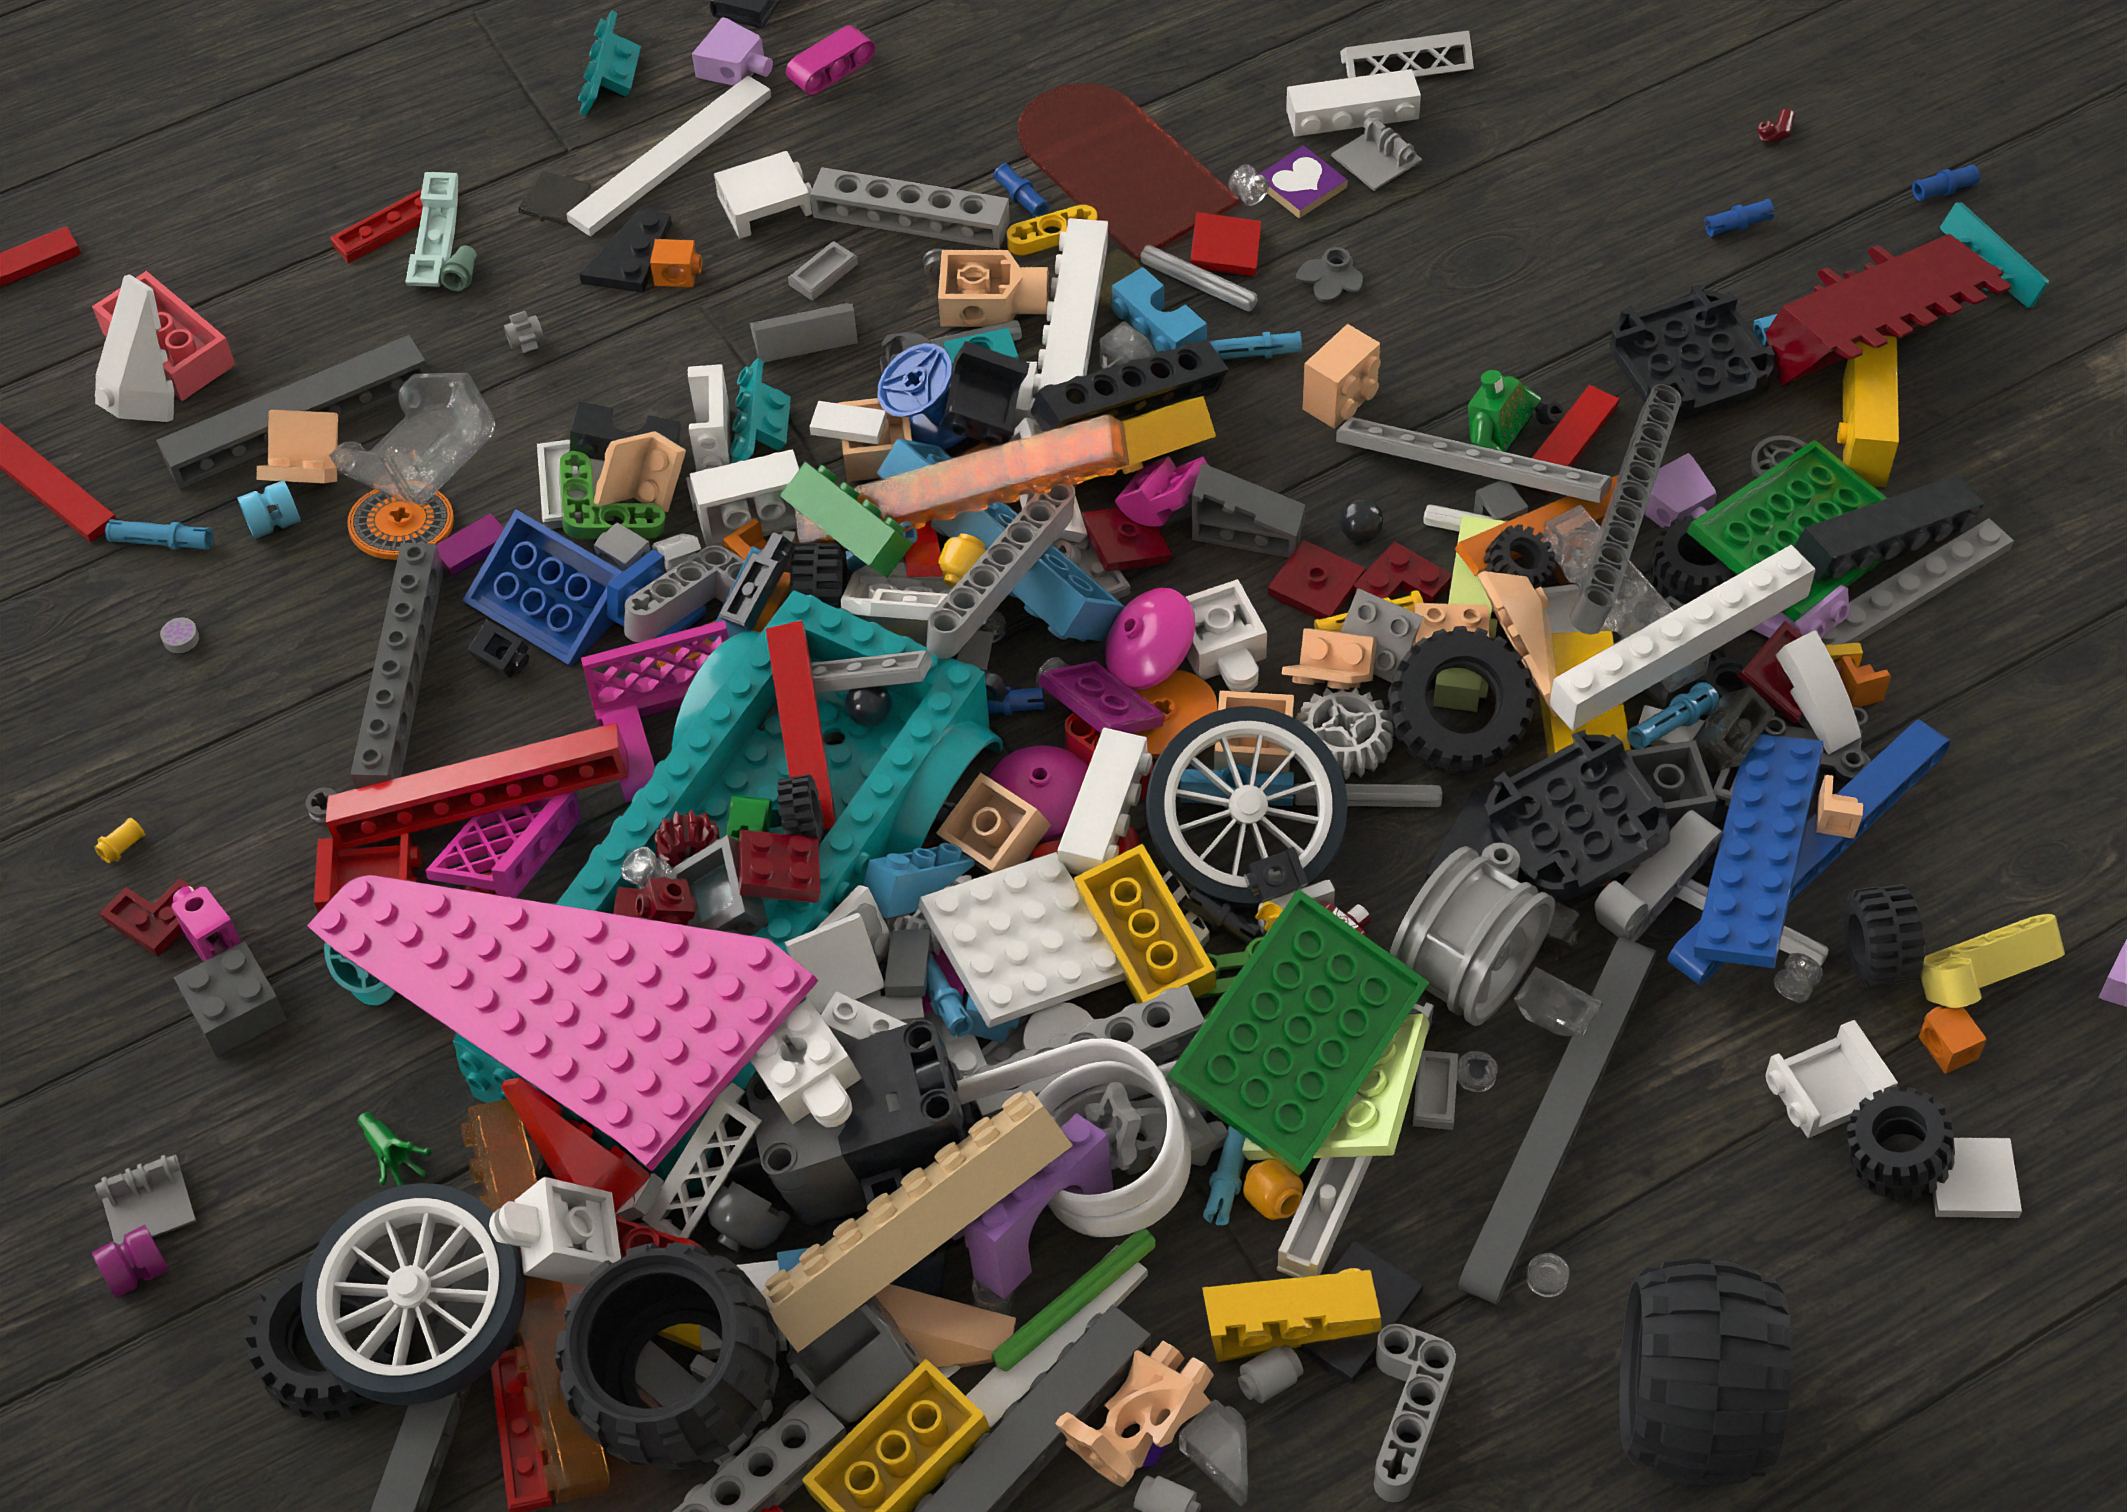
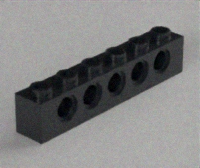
[1030,339,1229,443]

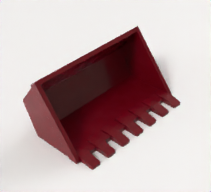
[1765,234,2011,387]

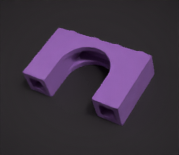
[965,1113,1113,1299]

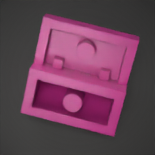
[1115,456,1209,527]

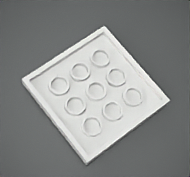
[918,852,1126,1028]

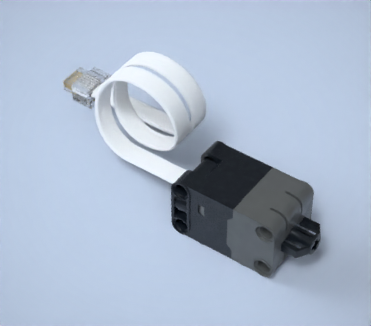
[730,1019,1191,1237]

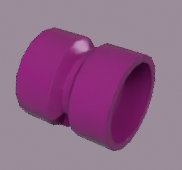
[92,1224,170,1299]

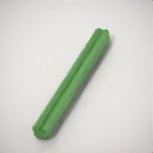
[991,1228,1156,1372]

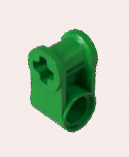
[726,795,772,841]

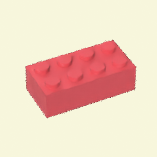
[92,271,236,401]

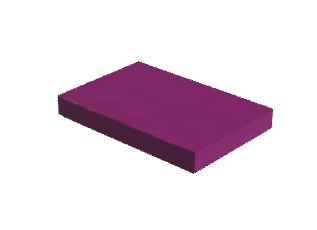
[1038,661,1165,734]

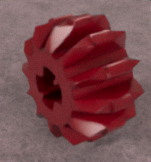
[654,809,720,870]

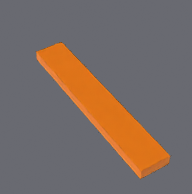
[1455,475,1618,576]

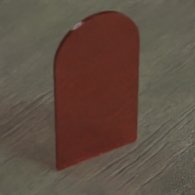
[1018,83,1239,261]

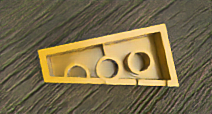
[1202,1268,1382,1362]

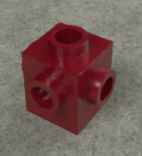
[635,877,696,926]

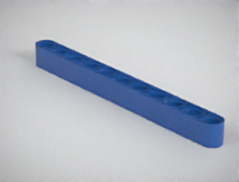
[1667,719,1951,985]

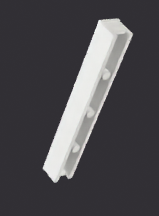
[1277,1003,1434,1278]

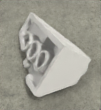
[95,274,174,422]

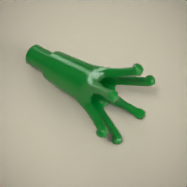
[357,1112,432,1187]

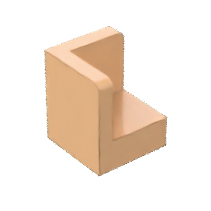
[1816,775,1863,839]

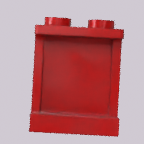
[314,833,421,913]

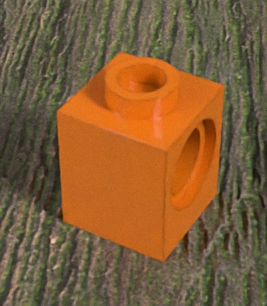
[650,239,702,287]
[1919,1006,1987,1074]

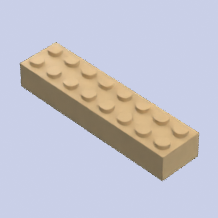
[761,1090,1073,1353]

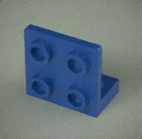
[606,550,706,638]

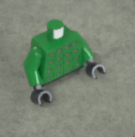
[1468,370,1563,452]

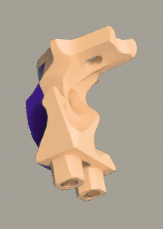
[1055,1341,1214,1487]

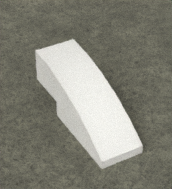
[1775,630,1862,755]

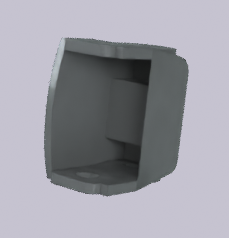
[786,1295,922,1426]

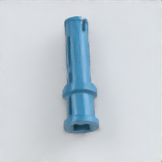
[1627,682,1720,749]

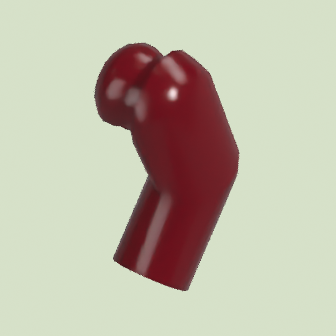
[1757,109,1795,144]

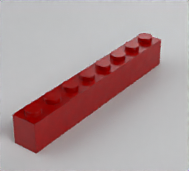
[326,722,629,851]

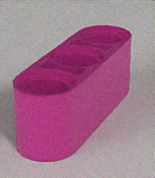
[786,25,876,95]
[601,705,655,803]

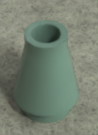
[440,246,477,291]

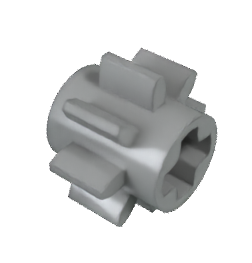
[504,311,544,353]

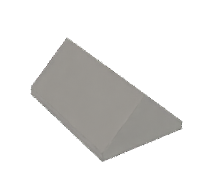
[750,303,858,363]

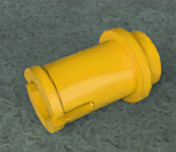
[94,818,145,863]

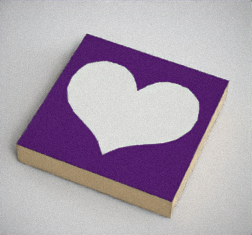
[1256,145,1347,219]

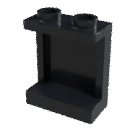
[939,341,1030,449]

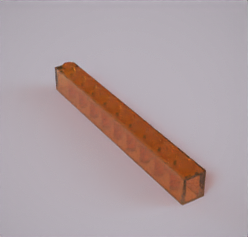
[794,414,1129,543]
[461,1099,610,1504]

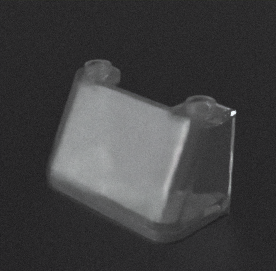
[329,373,495,504]

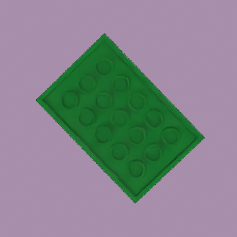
[1686,440,1887,622]
[1165,889,1429,1175]

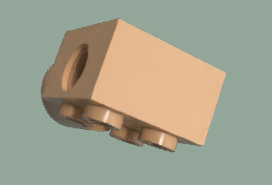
[938,250,1049,327]

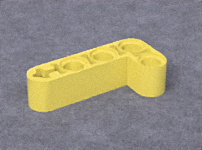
[1920,914,2065,1008]

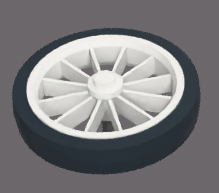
[1146,706,1348,907]
[301,1183,526,1405]

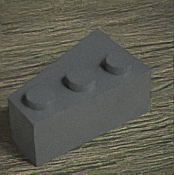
[1192,463,1305,558]

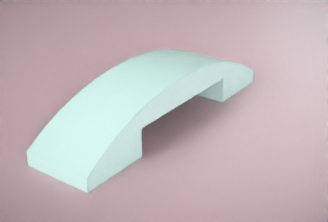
[406,172,458,287]

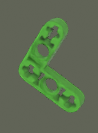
[559,451,666,539]

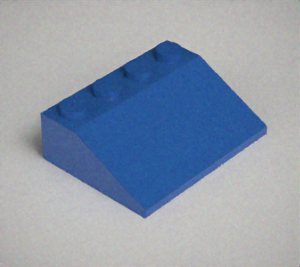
[462,509,623,666]

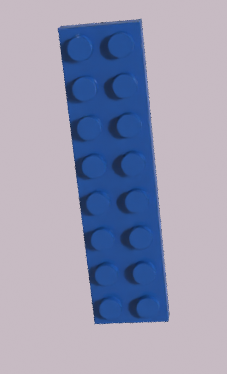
[1694,733,1823,968]

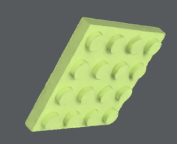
[1242,1013,1430,1160]

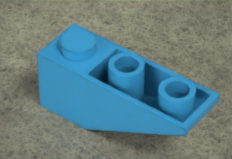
[863,843,975,918]

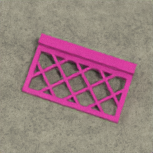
[581,620,729,727]
[426,791,581,898]

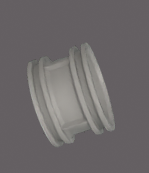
[1389,846,1555,1026]

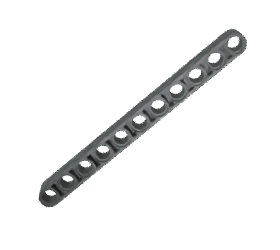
[1570,384,1682,634]
[1458,937,1657,1305]
[370,1135,548,1512]

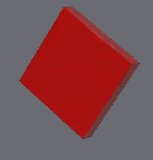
[1190,212,1261,276]

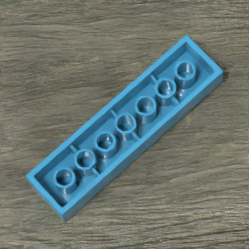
[877,438,1124,642]

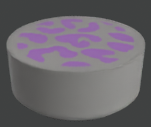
[160,617,199,653]

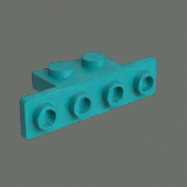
[578,10,641,116]
[1940,202,2049,308]
[729,358,791,464]

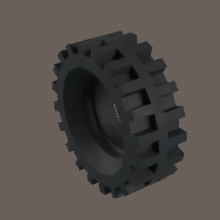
[245,1257,415,1421]

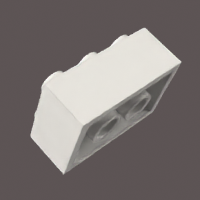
[690,449,809,547]

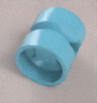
[237,480,301,539]

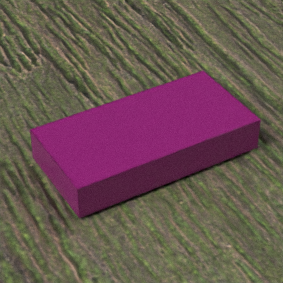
[436,513,504,576]

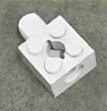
[1186,579,1267,692]
[750,998,862,1128]
[489,1177,621,1287]

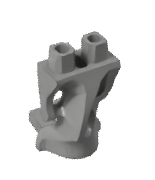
[1085,1082,1228,1175]

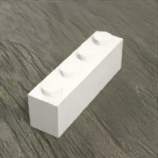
[1286,69,1421,137]
[1058,728,1152,875]

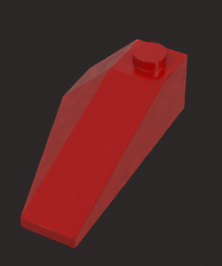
[501,1078,651,1213]

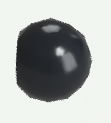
[1339,498,1384,543]
[845,686,892,727]

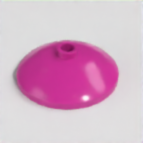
[1105,588,1195,690]
[988,745,1088,841]

